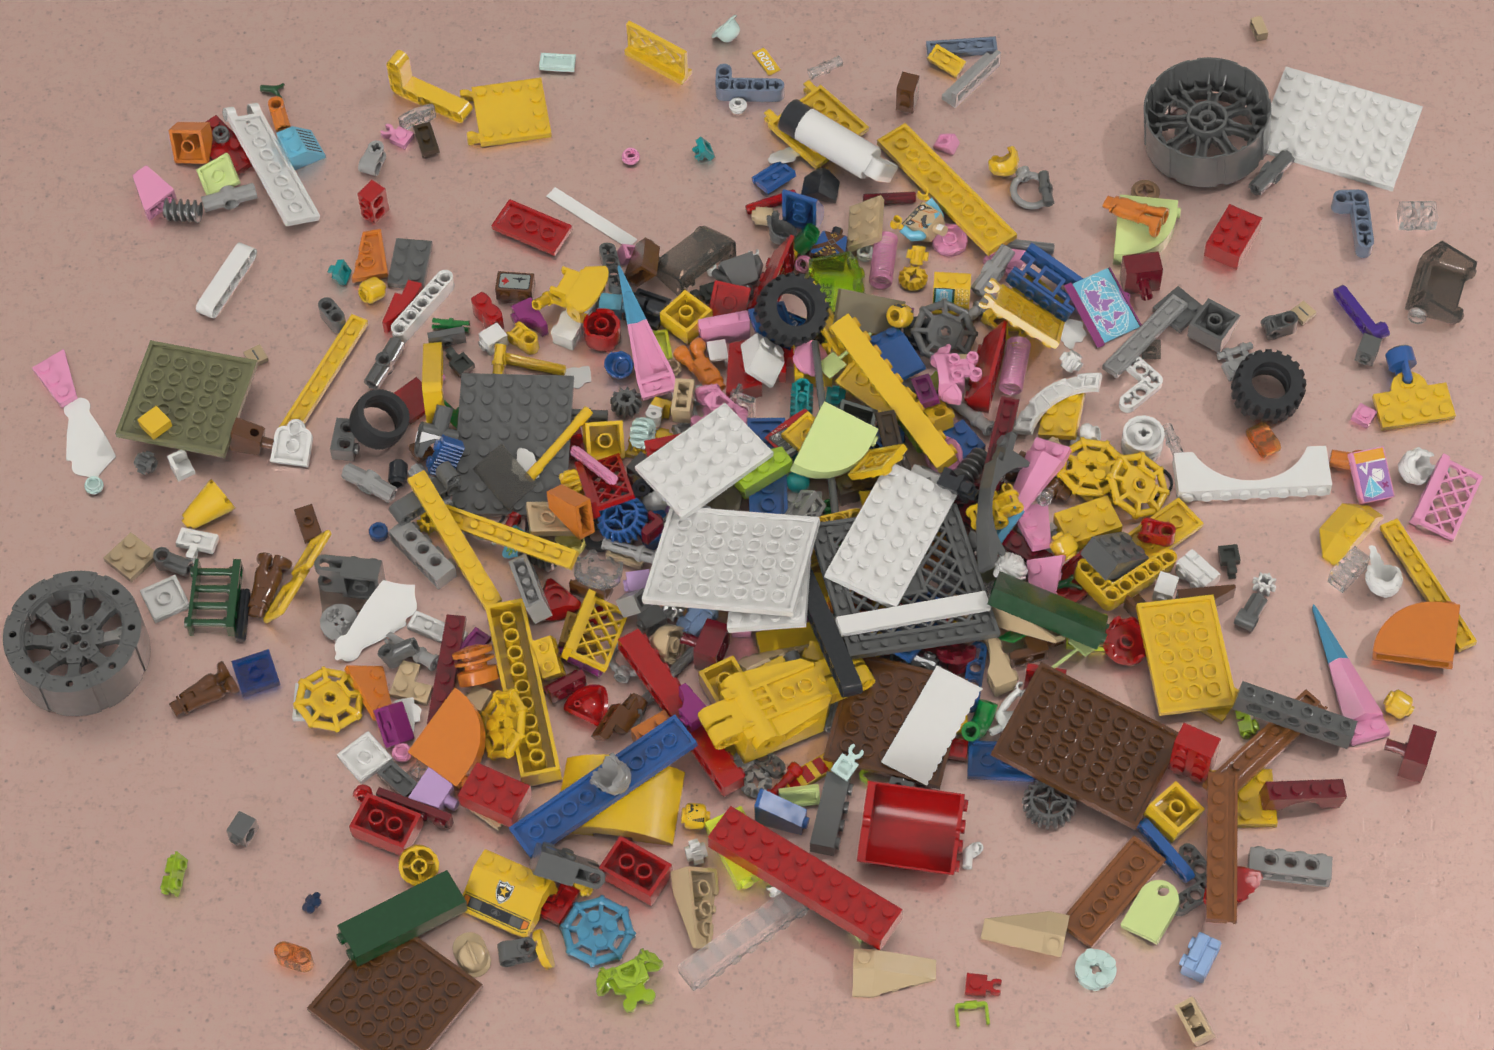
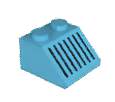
[276,126,326,170]

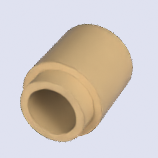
[752,207,778,226]

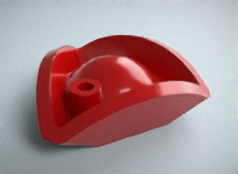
[543,578,581,621]
[564,684,608,726]

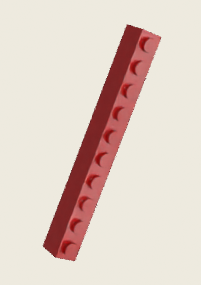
[618,628,745,797]

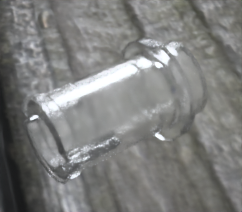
[1036,488,1054,507]

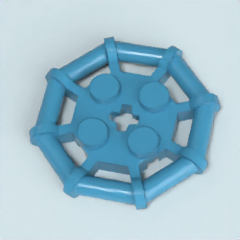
[559,895,636,968]

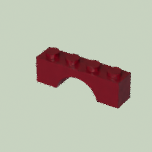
[1259,779,1347,810]

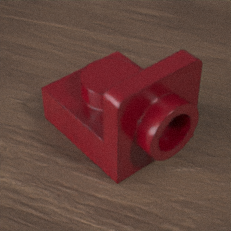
[641,510,664,545]

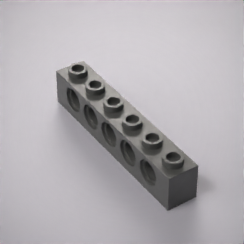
[1232,681,1358,749]

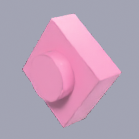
[1351,403,1377,429]

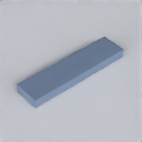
[926,36,998,57]

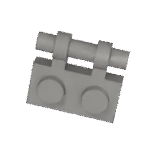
[1216,342,1255,382]

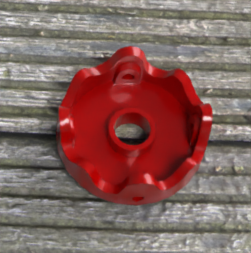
[1102,616,1146,666]

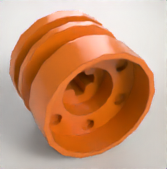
[452,644,500,687]

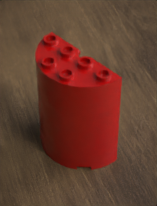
[857,781,969,875]

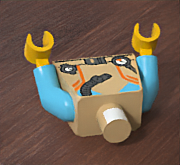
[890,186,948,242]

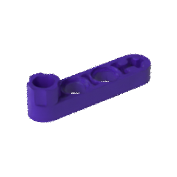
[1333,285,1390,339]

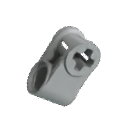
[358,140,386,176]

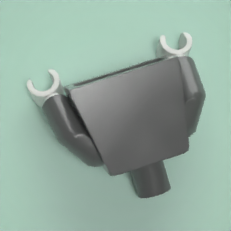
[706,249,763,297]

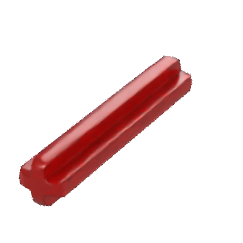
[745,189,796,215]

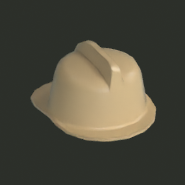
[452,932,491,978]

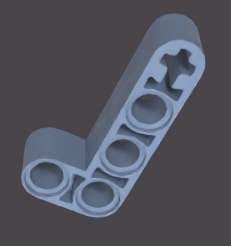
[715,64,785,102]
[1331,189,1374,258]

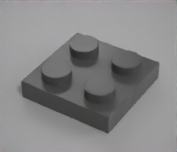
[1152,286,1203,333]

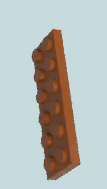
[1066,836,1166,948]

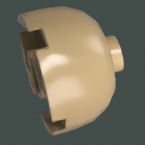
[650,624,686,664]

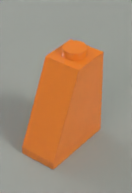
[547,484,595,540]

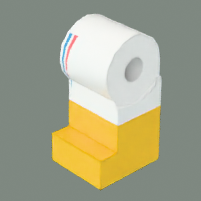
[645,396,672,430]

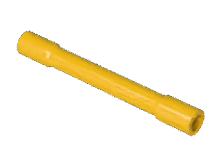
[524,406,593,483]

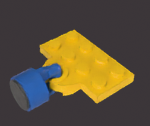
[1372,345,1456,431]

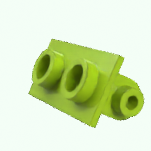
[1235,710,1260,739]
[160,851,188,897]

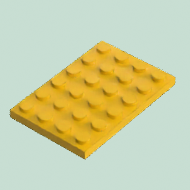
[1136,595,1236,716]

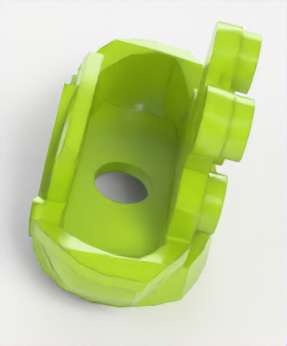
[596,948,664,1013]

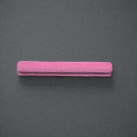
[570,445,618,485]

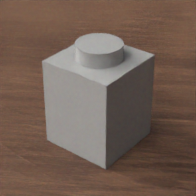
[616,588,651,618]

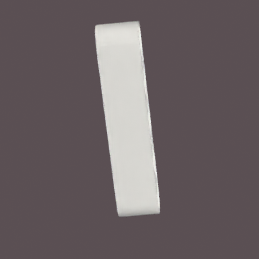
[196,242,257,319]
[391,270,455,343]

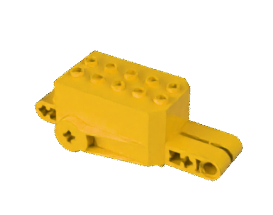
[697,658,875,764]

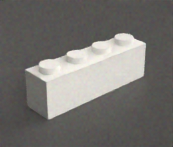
[551,288,606,351]

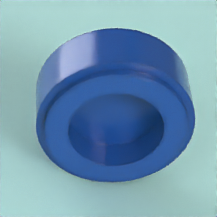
[369,522,389,542]

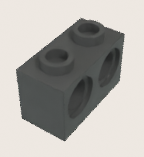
[330,418,360,461]

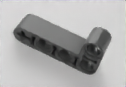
[389,461,462,526]

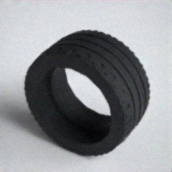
[349,389,410,450]

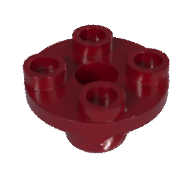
[937,643,976,675]

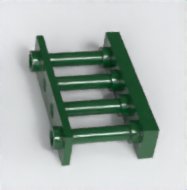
[184,559,244,636]

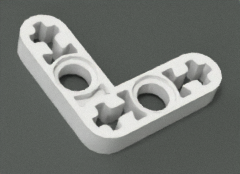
[1119,357,1163,413]

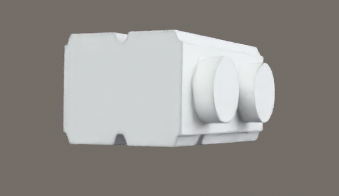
[1175,549,1221,588]

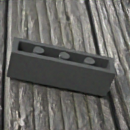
[810,771,854,856]

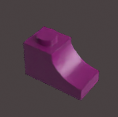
[510,297,549,337]
[678,683,707,733]

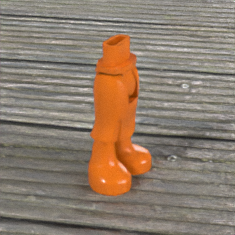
[1102,196,1169,238]
[673,338,726,391]

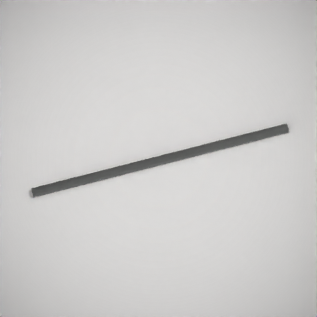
[811,340,839,514]

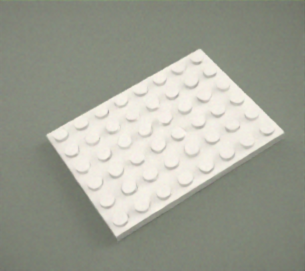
[1266,67,1423,192]
[642,507,820,617]

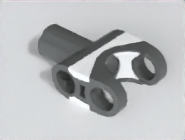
[414,405,459,458]

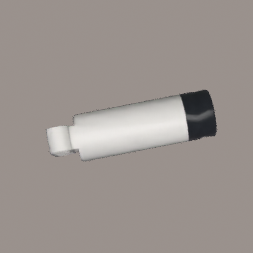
[778,99,898,183]

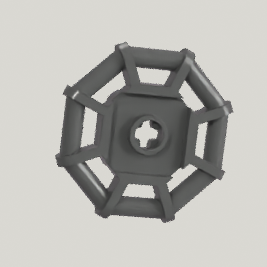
[911,298,978,359]

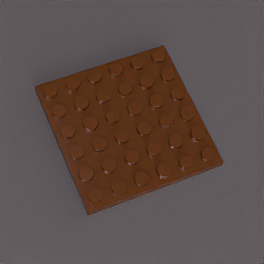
[823,656,968,789]
[307,937,483,1050]

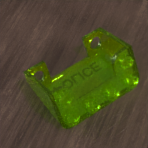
[809,251,865,314]

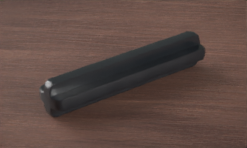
[235,588,251,642]

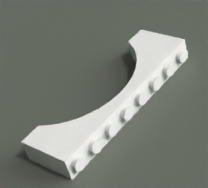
[1172,446,1332,503]

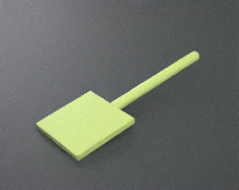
[821,332,872,379]
[1051,639,1101,668]

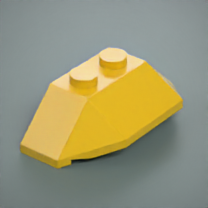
[1319,503,1384,568]

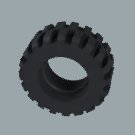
[754,272,830,347]
[1231,349,1307,424]

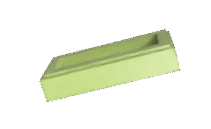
[778,784,820,807]

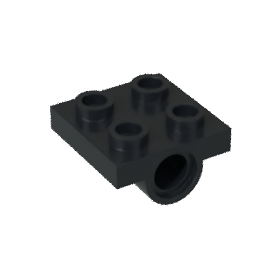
[623,288,672,331]

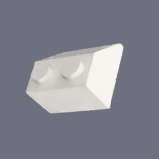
[741,333,785,388]

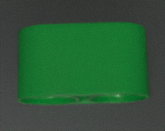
[794,223,820,255]

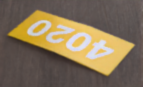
[752,48,781,75]

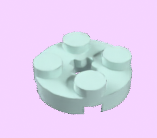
[1075,948,1117,991]

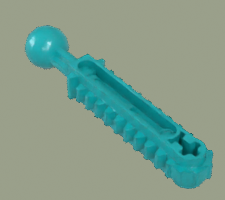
[787,378,814,493]

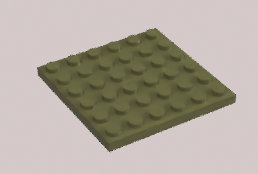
[115,340,258,458]

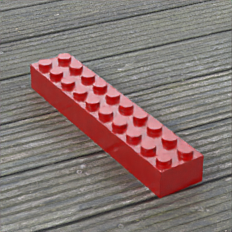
[708,806,903,950]

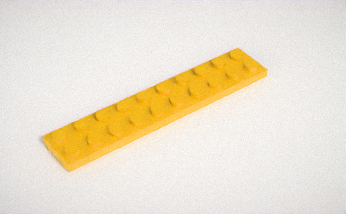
[877,123,1017,256]

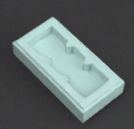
[539,53,576,72]

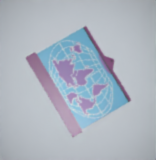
[1064,267,1142,348]

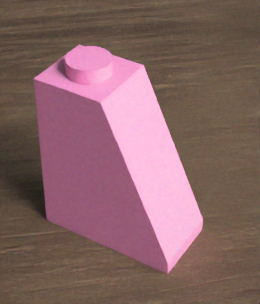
[132,165,177,221]

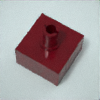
[1120,251,1163,301]
[680,618,730,671]
[1384,724,1437,783]

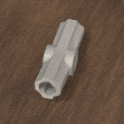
[971,244,1016,297]
[341,463,398,503]

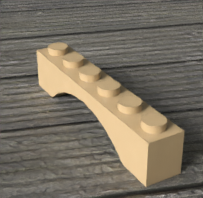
[947,588,1019,697]

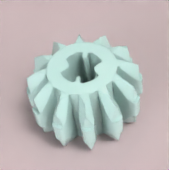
[629,417,656,449]

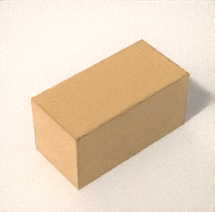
[1250,16,1268,41]

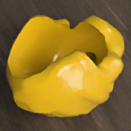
[988,146,1020,176]

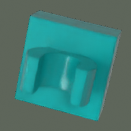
[692,137,715,161]
[327,259,352,285]
[826,385,846,407]

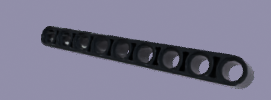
[807,566,863,698]

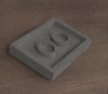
[387,238,433,289]

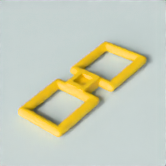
[263,530,332,623]

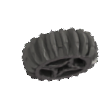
[1022,779,1077,830]

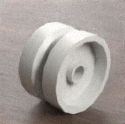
[1121,415,1165,464]

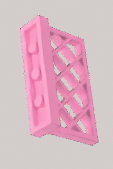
[1409,453,1483,541]

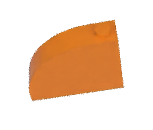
[1372,601,1460,670]
[408,688,486,790]

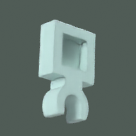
[831,744,864,782]

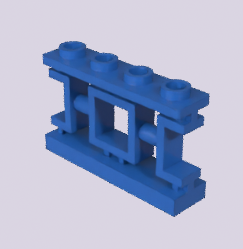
[1005,243,1084,322]

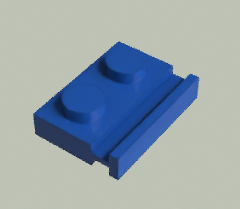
[751,162,796,194]

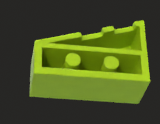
[734,446,793,499]

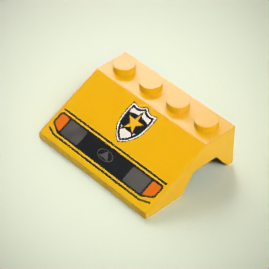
[463,849,558,938]

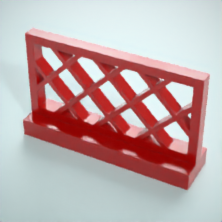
[574,453,635,519]

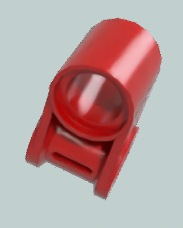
[1137,518,1176,547]

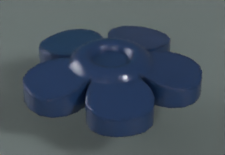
[302,892,322,914]

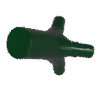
[260,83,285,98]
[1057,574,1083,590]

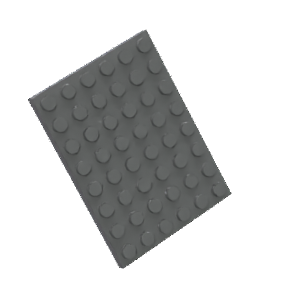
[452,373,574,517]

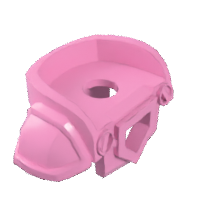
[930,344,982,405]
[690,384,748,426]

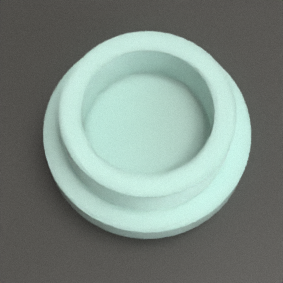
[84,476,104,495]

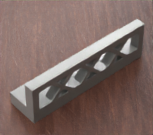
[942,50,1001,108]
[785,490,827,517]

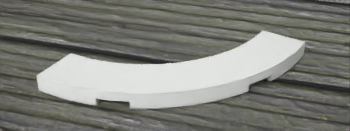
[1013,373,1103,435]

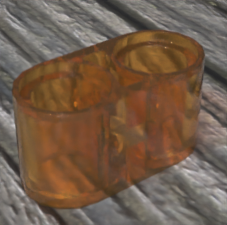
[1246,421,1281,458]
[274,941,314,972]

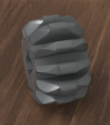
[610,386,642,419]

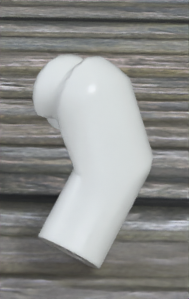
[962,842,984,870]

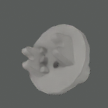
[320,604,358,642]

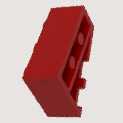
[726,339,762,403]

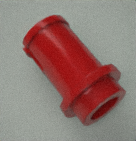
[504,512,522,527]

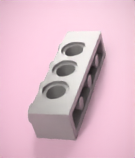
[389,522,457,590]
[508,554,552,624]
[1247,846,1333,887]

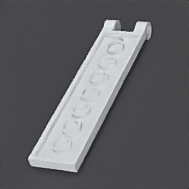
[222,103,320,226]

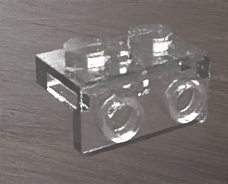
[730,383,756,418]

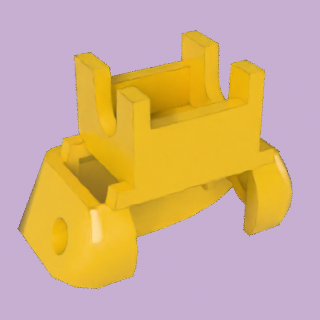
[549,266,609,323]

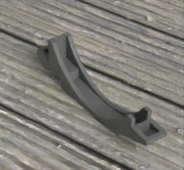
[976,431,1030,573]

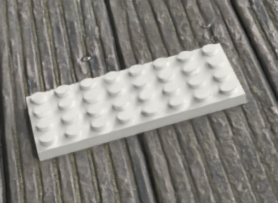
[824,464,957,608]

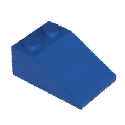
[782,189,824,230]
[870,327,926,381]

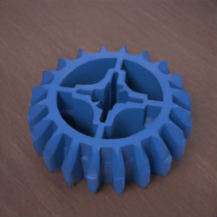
[597,494,649,544]

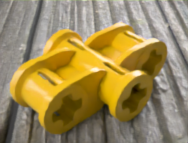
[966,489,1024,530]

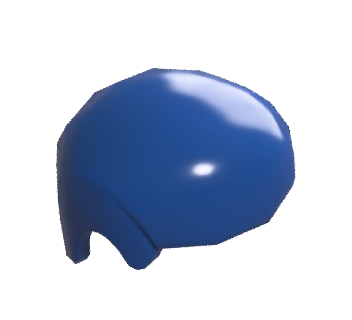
[604,351,634,379]

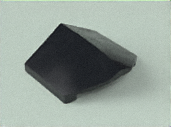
[801,168,840,203]

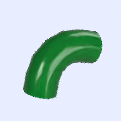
[961,699,998,741]

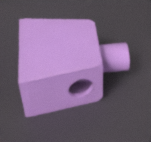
[408,767,460,811]

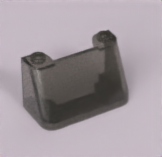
[656,226,736,296]
[1405,240,1478,324]

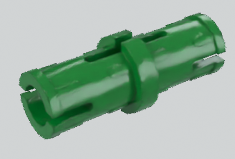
[432,318,470,333]

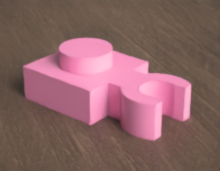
[380,124,414,149]

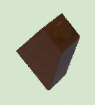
[624,237,660,287]

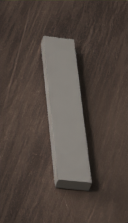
[1102,294,1188,378]

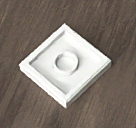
[140,575,189,624]
[337,731,393,784]

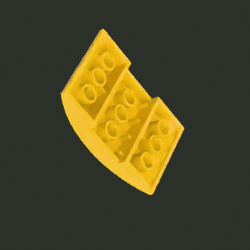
[561,754,685,846]

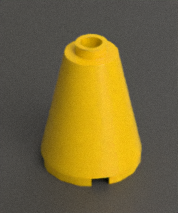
[181,479,236,529]

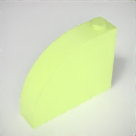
[1113,194,1181,265]
[790,401,879,479]

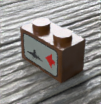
[896,71,920,114]
[495,271,536,302]

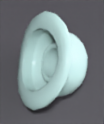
[712,15,740,43]

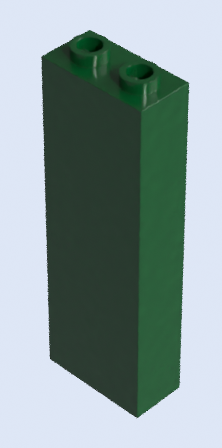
[987,571,1110,650]
[336,870,467,967]

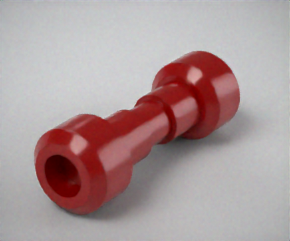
[766,761,804,796]

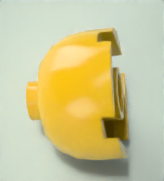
[398,844,439,886]

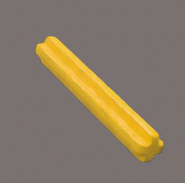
[505,352,567,375]

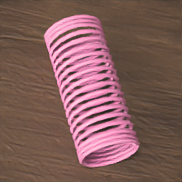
[869,231,898,289]
[999,336,1031,395]

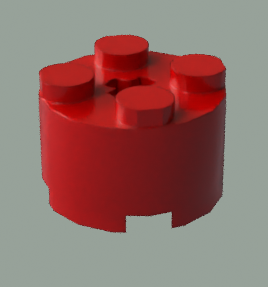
[583,308,621,351]

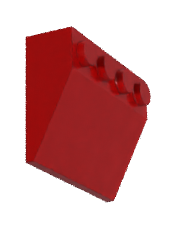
[747,235,795,319]
[964,321,1008,413]

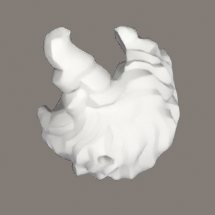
[1398,447,1451,485]
[1365,545,1403,598]
[993,552,1028,580]

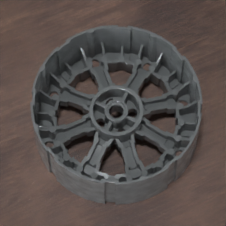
[1143,57,1271,187]
[3,571,151,716]

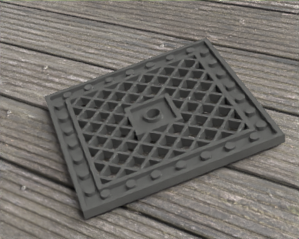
[814,503,1000,660]

